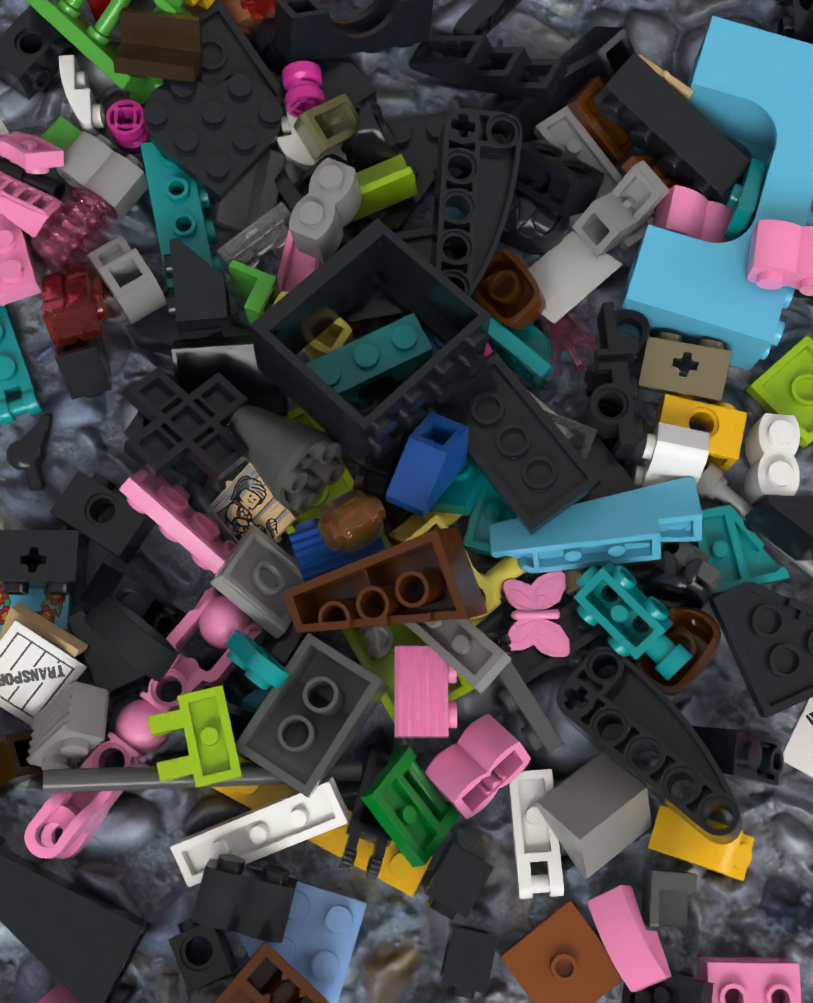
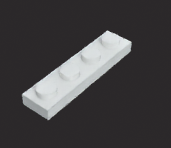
[170,776,351,888]

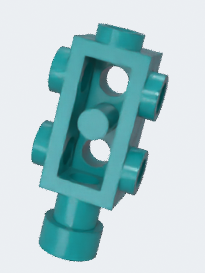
[573,562,692,681]

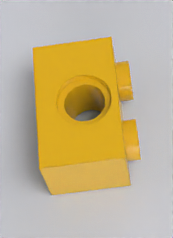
[652,393,747,470]

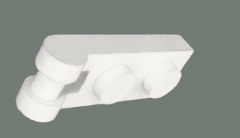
[508,769,564,899]

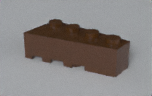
[283,527,488,633]

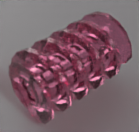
[31,188,118,278]

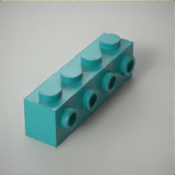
[140,142,226,294]

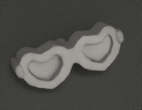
[358,626,393,661]

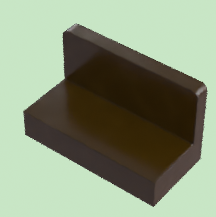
[113,8,203,82]

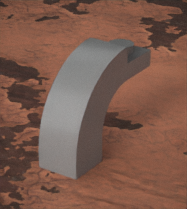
[87,235,167,324]

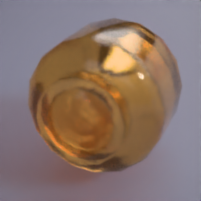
[318,489,386,555]

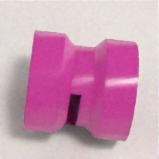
[282,61,325,118]
[106,99,151,154]

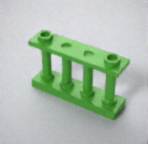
[25,0,192,91]

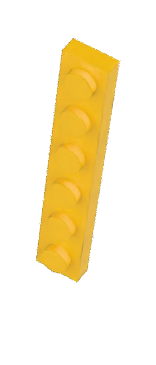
[212,756,433,897]

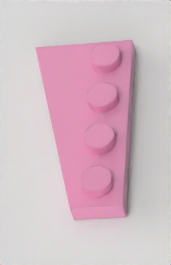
[119,469,237,575]

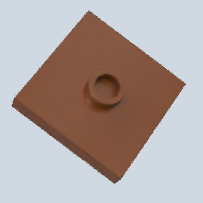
[499,899,623,1003]

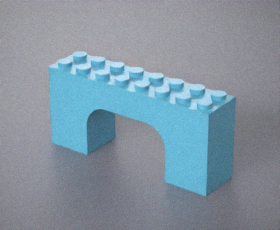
[618,15,813,371]

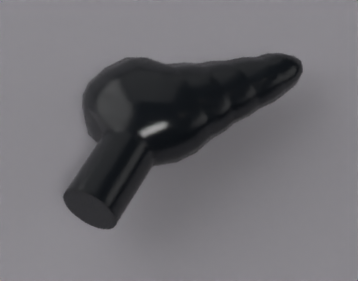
[6,413,53,491]

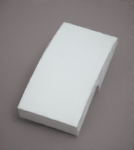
[59,55,106,137]

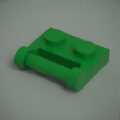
[360,744,460,867]

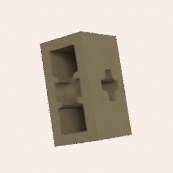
[638,332,732,402]

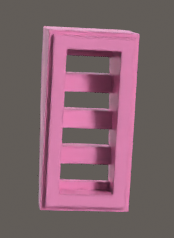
[0,171,64,239]

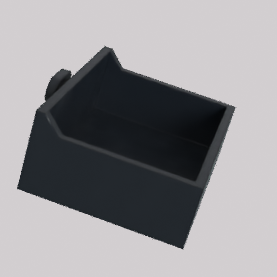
[171,335,289,426]

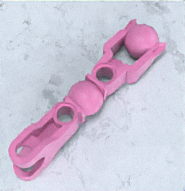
[24,586,263,859]

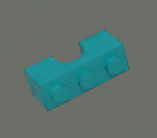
[306,313,433,404]

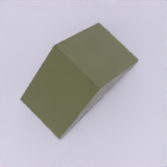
[293,93,359,161]

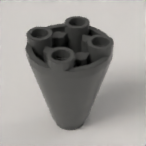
[229,404,345,514]

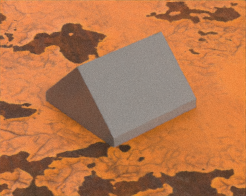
[534,752,652,879]

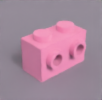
[697,957,801,1003]

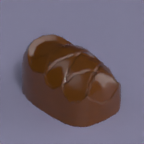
[472,248,546,330]
[635,607,721,696]

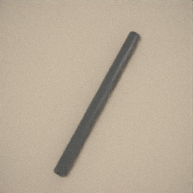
[43,759,362,793]

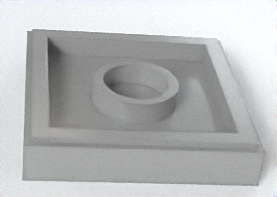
[210,524,304,639]

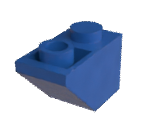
[386,412,469,518]

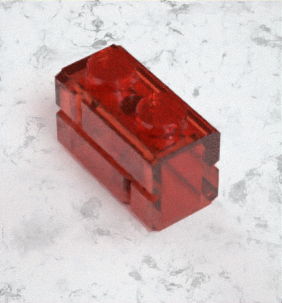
[42,265,109,348]

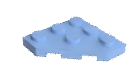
[237,864,367,1003]

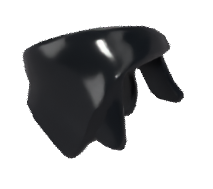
[341,100,399,167]
[643,551,709,611]

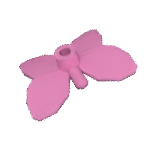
[502,571,570,657]

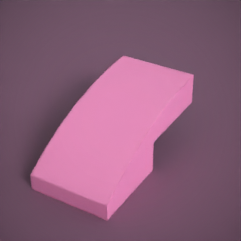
[587,885,672,992]

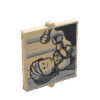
[209,463,299,544]

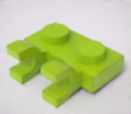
[147,685,243,788]

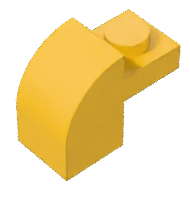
[648,805,755,882]

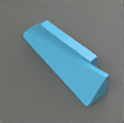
[489,476,702,574]

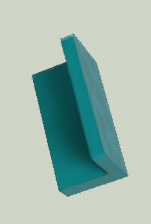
[488,316,567,390]

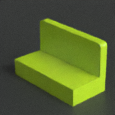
[348,154,418,224]

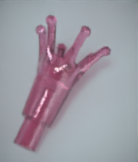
[541,313,600,377]

